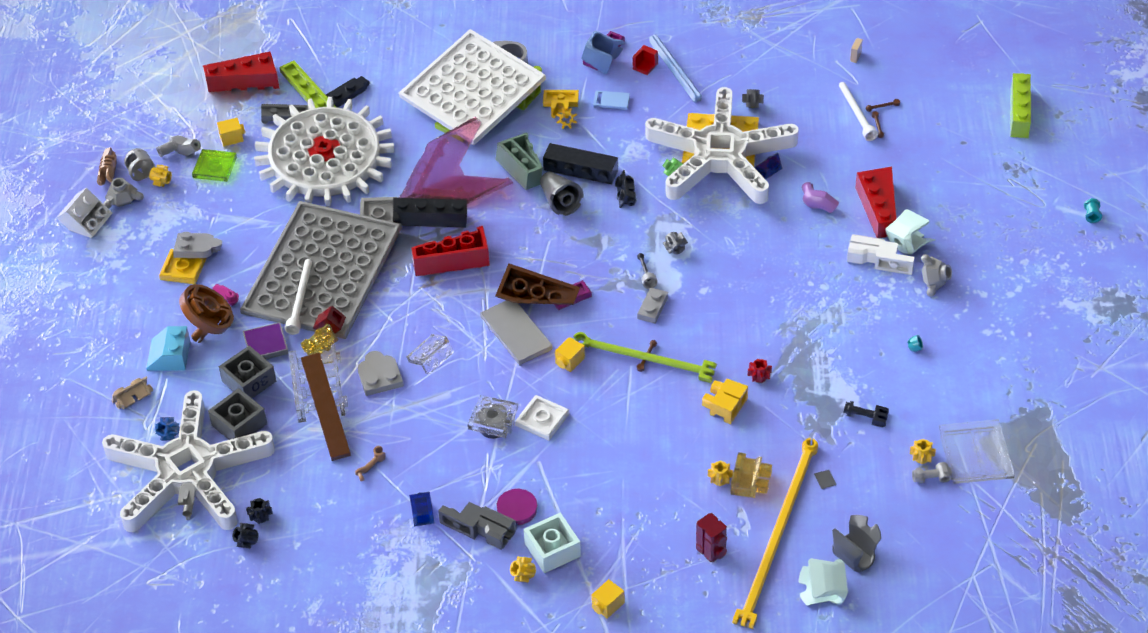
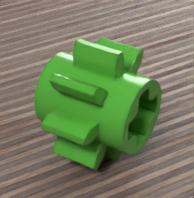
[662,157,683,176]

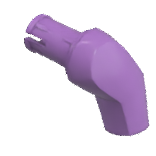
[802,182,839,213]

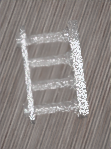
[288,344,348,423]

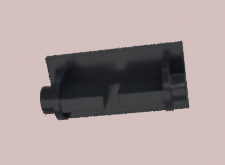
[615,170,636,208]

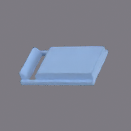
[593,91,630,110]

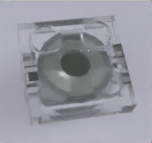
[467,395,518,439]

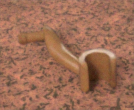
[355,446,386,481]

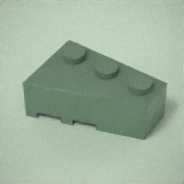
[496,133,543,190]

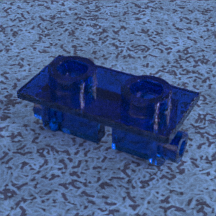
[754,153,783,179]

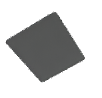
[814,470,836,489]

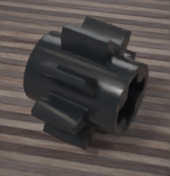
[246,498,273,524]
[232,523,259,549]

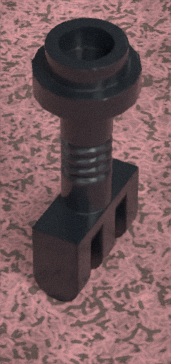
[843,400,889,427]

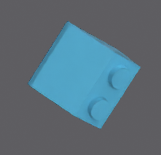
[146,326,190,371]

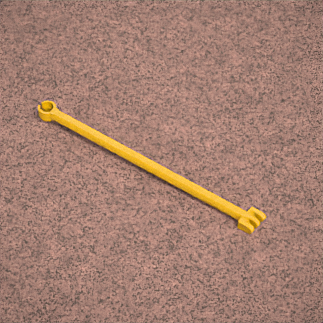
[732,438,818,629]

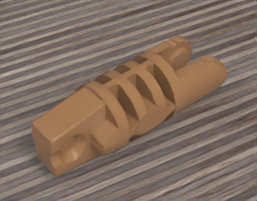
[97,147,117,186]

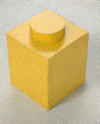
[217,118,245,147]
[555,337,585,372]
[591,579,625,619]

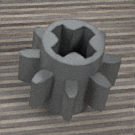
[742,89,764,108]
[663,232,688,254]

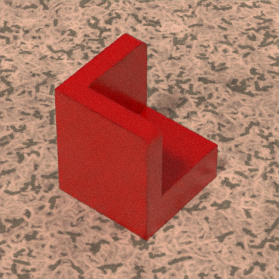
[632,45,658,75]

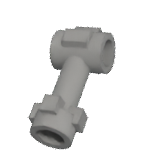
[912,462,952,483]

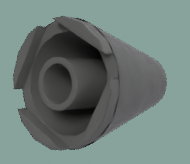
[540,172,584,216]

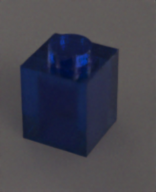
[409,492,434,527]

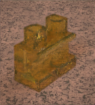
[731,452,772,498]

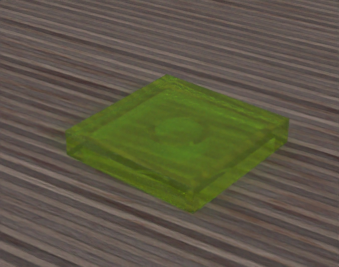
[192,149,237,182]

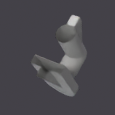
[178,482,196,520]

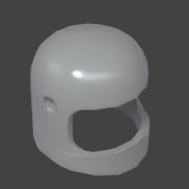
[124,148,155,181]

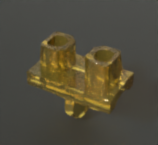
[301,324,338,355]

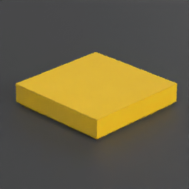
[159,249,207,284]

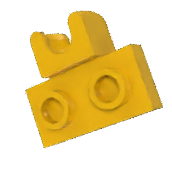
[543,90,579,119]

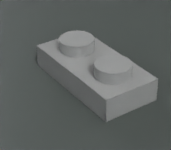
[637,287,668,323]

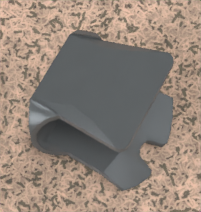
[832,515,881,572]

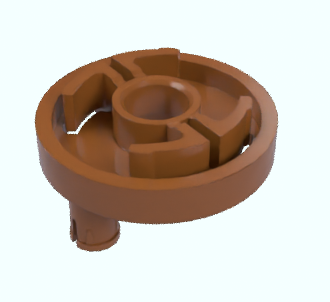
[179,284,234,343]

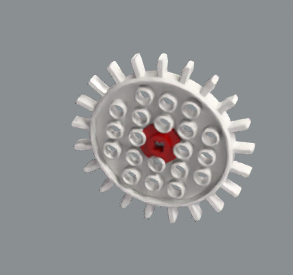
[254,97,394,207]

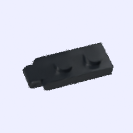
[326,76,370,108]

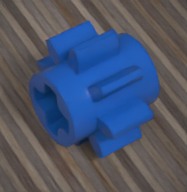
[155,417,180,441]

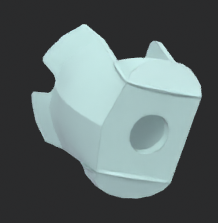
[885,210,935,255]
[798,558,848,606]

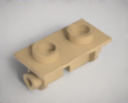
[112,376,153,409]

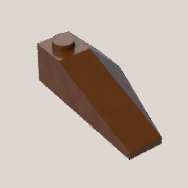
[495,263,580,305]

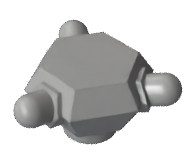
[103,178,144,209]
[921,254,952,297]

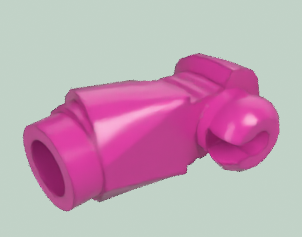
[212,284,239,306]

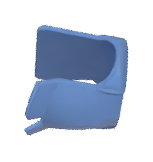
[581,31,625,74]

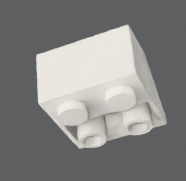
[57,188,112,238]

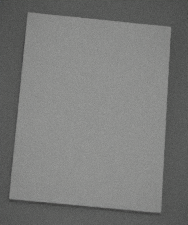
[240,201,402,339]

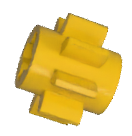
[556,108,577,129]
[149,164,172,187]
[910,439,936,464]
[707,460,733,486]
[510,556,536,583]

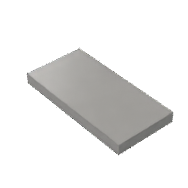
[480,301,552,365]

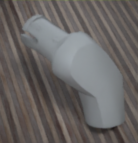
[156,135,201,157]

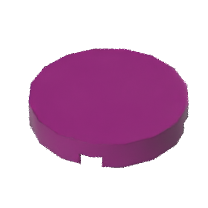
[496,488,537,525]

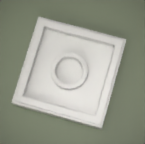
[515,395,570,441]

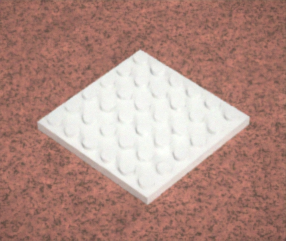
[398,29,546,145]

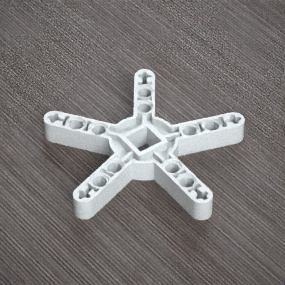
[645,87,799,204]
[102,390,275,532]

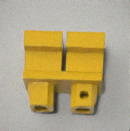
[702,378,748,424]

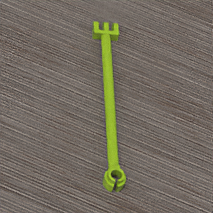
[572,332,717,383]

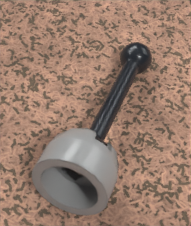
[637,253,658,289]

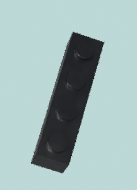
[543,143,618,185]
[393,197,467,228]

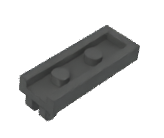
[261,104,309,124]

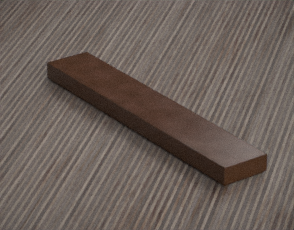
[301,352,351,461]

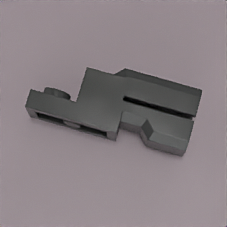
[438,502,516,549]

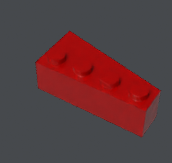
[202,51,280,92]
[855,166,896,239]
[411,226,490,276]

